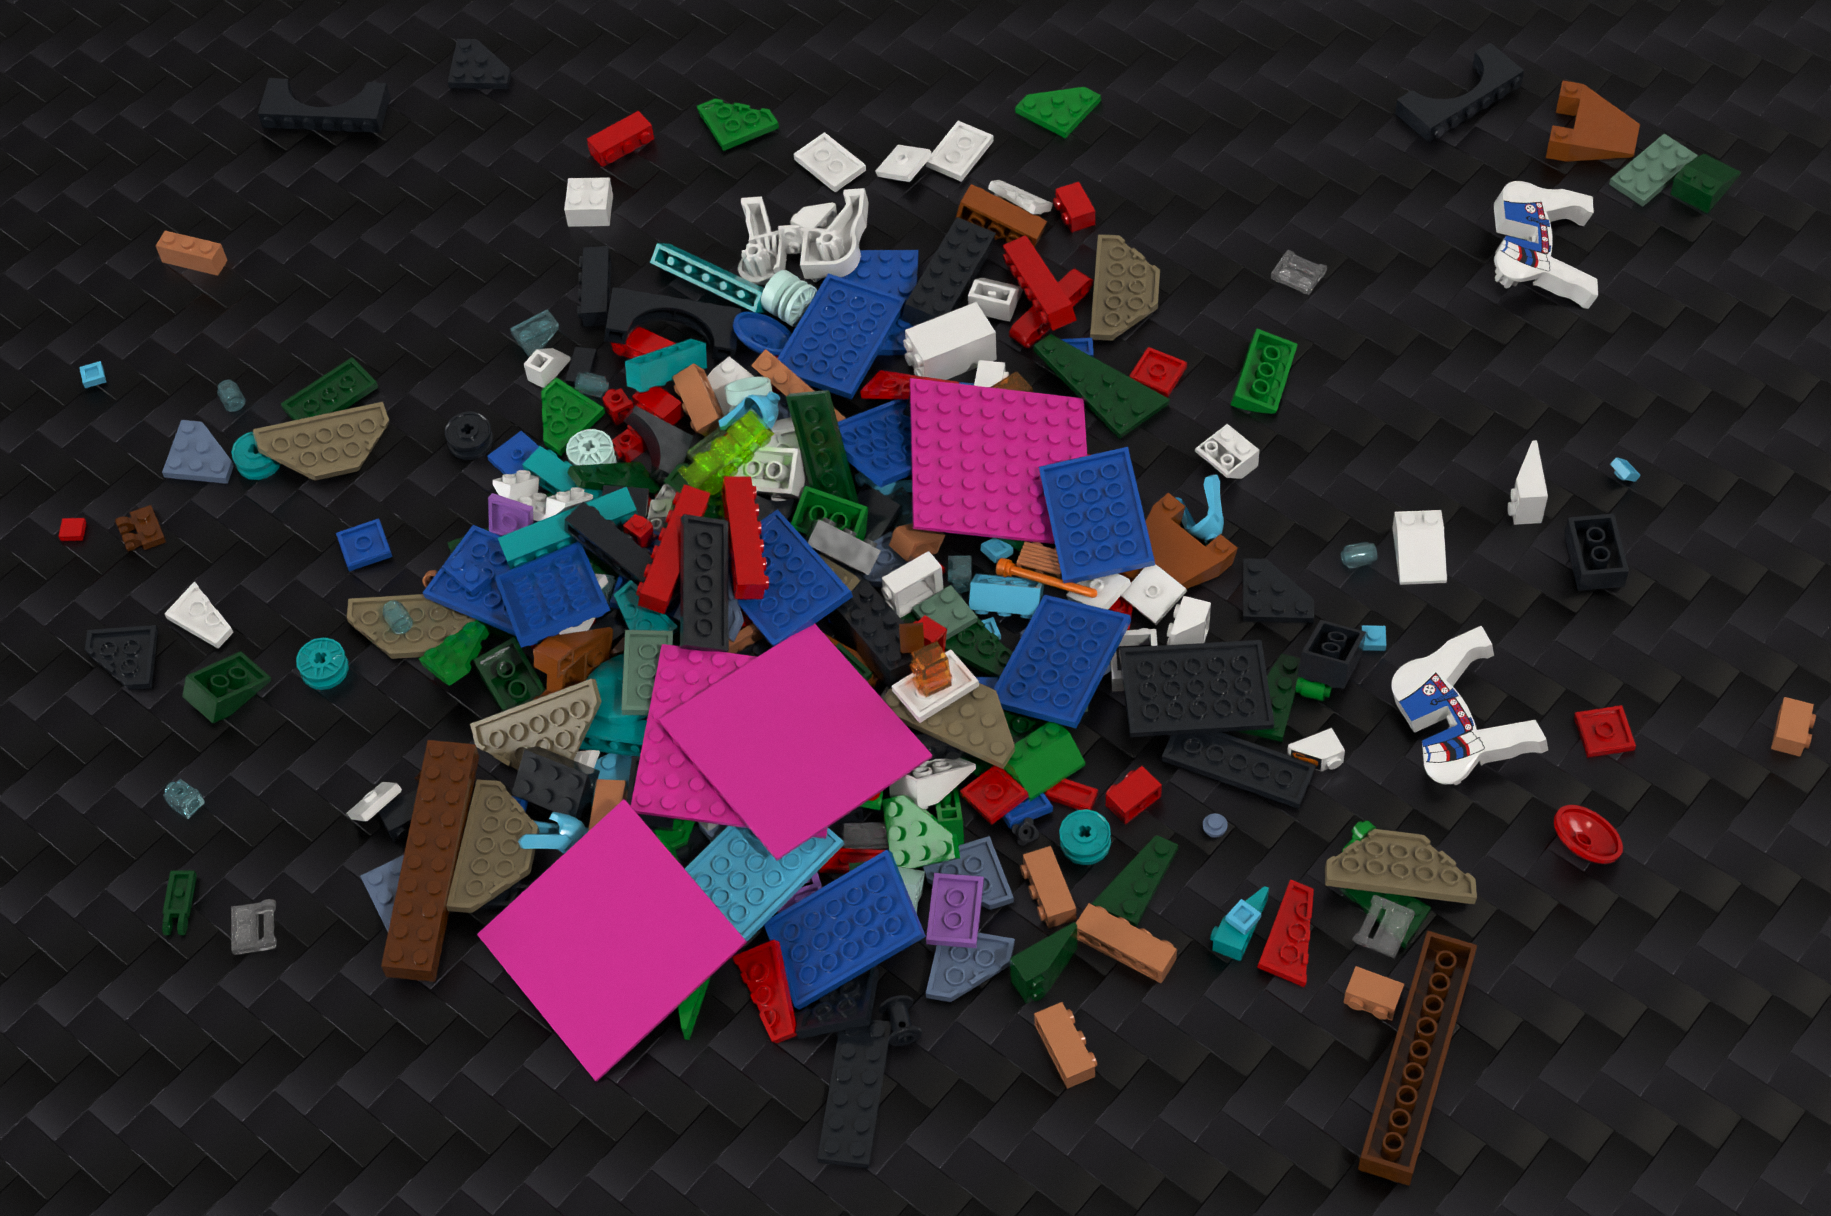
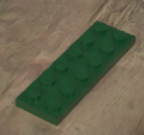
[786,390,859,504]

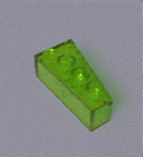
[677,411,775,495]

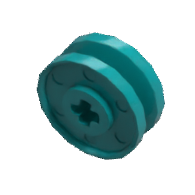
[231,432,281,480]
[296,638,349,690]
[1059,809,1111,865]

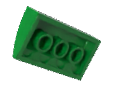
[1230,329,1298,414]

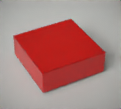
[59,518,87,541]

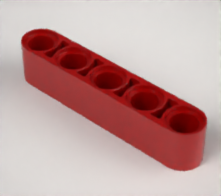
[1009,269,1093,348]

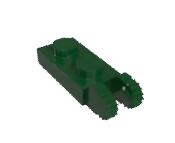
[162,870,197,935]

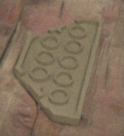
[1090,235,1160,340]
[253,402,389,481]
[347,594,479,659]
[470,679,602,770]
[883,683,1015,769]
[446,779,540,913]
[1325,829,1477,904]

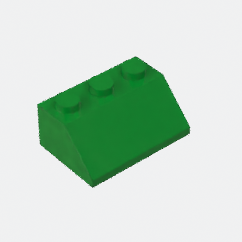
[791,486,868,541]
[1004,722,1085,802]

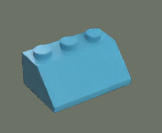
[969,574,1044,619]

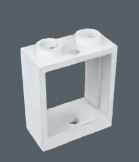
[881,551,943,618]
[1110,628,1157,691]

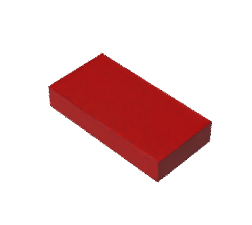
[1045,779,1098,810]

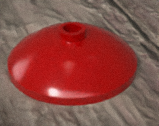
[1554,805,1623,864]

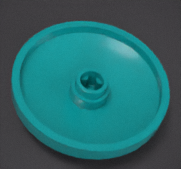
[586,654,648,725]

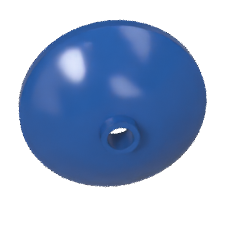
[733,312,792,356]

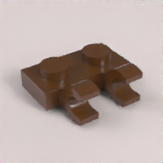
[115,505,166,551]

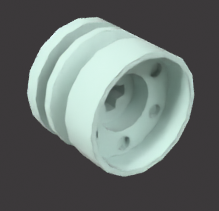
[761,270,817,327]
[724,376,773,428]
[566,429,617,466]

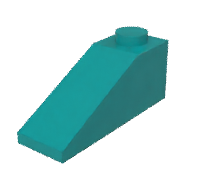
[1210,886,1269,961]

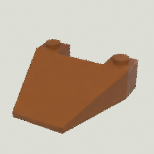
[1546,81,1640,162]
[1122,493,1238,589]
[533,627,613,700]

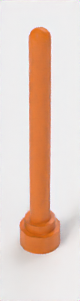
[996,558,1097,598]

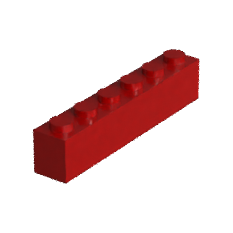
[1002,235,1076,331]
[721,476,769,599]
[636,484,711,614]

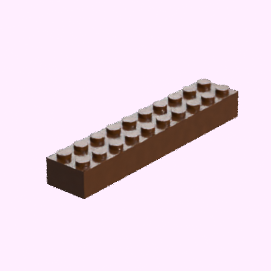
[381,740,479,982]
[1358,931,1477,1186]

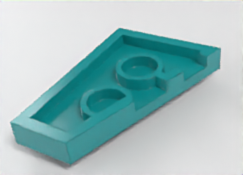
[613,580,678,634]

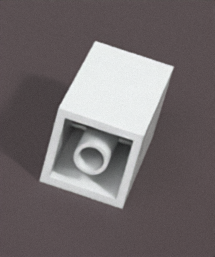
[903,302,997,380]

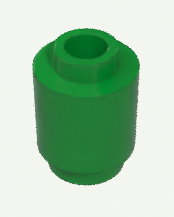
[1295,677,1332,701]

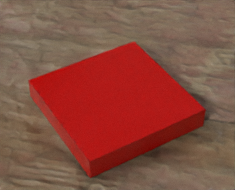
[1129,347,1187,398]
[1574,705,1636,758]
[960,765,1029,825]

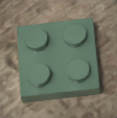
[912,585,977,640]

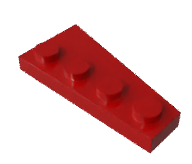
[861,370,959,399]
[1257,879,1314,987]
[732,939,797,1043]

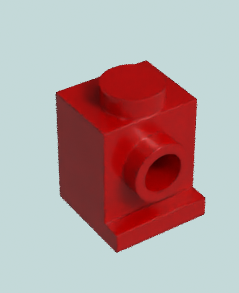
[602,388,634,426]
[612,425,647,463]
[623,514,657,548]

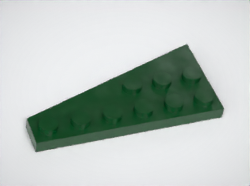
[1033,334,1170,439]
[901,586,1013,679]

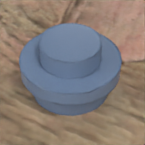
[1203,813,1228,838]

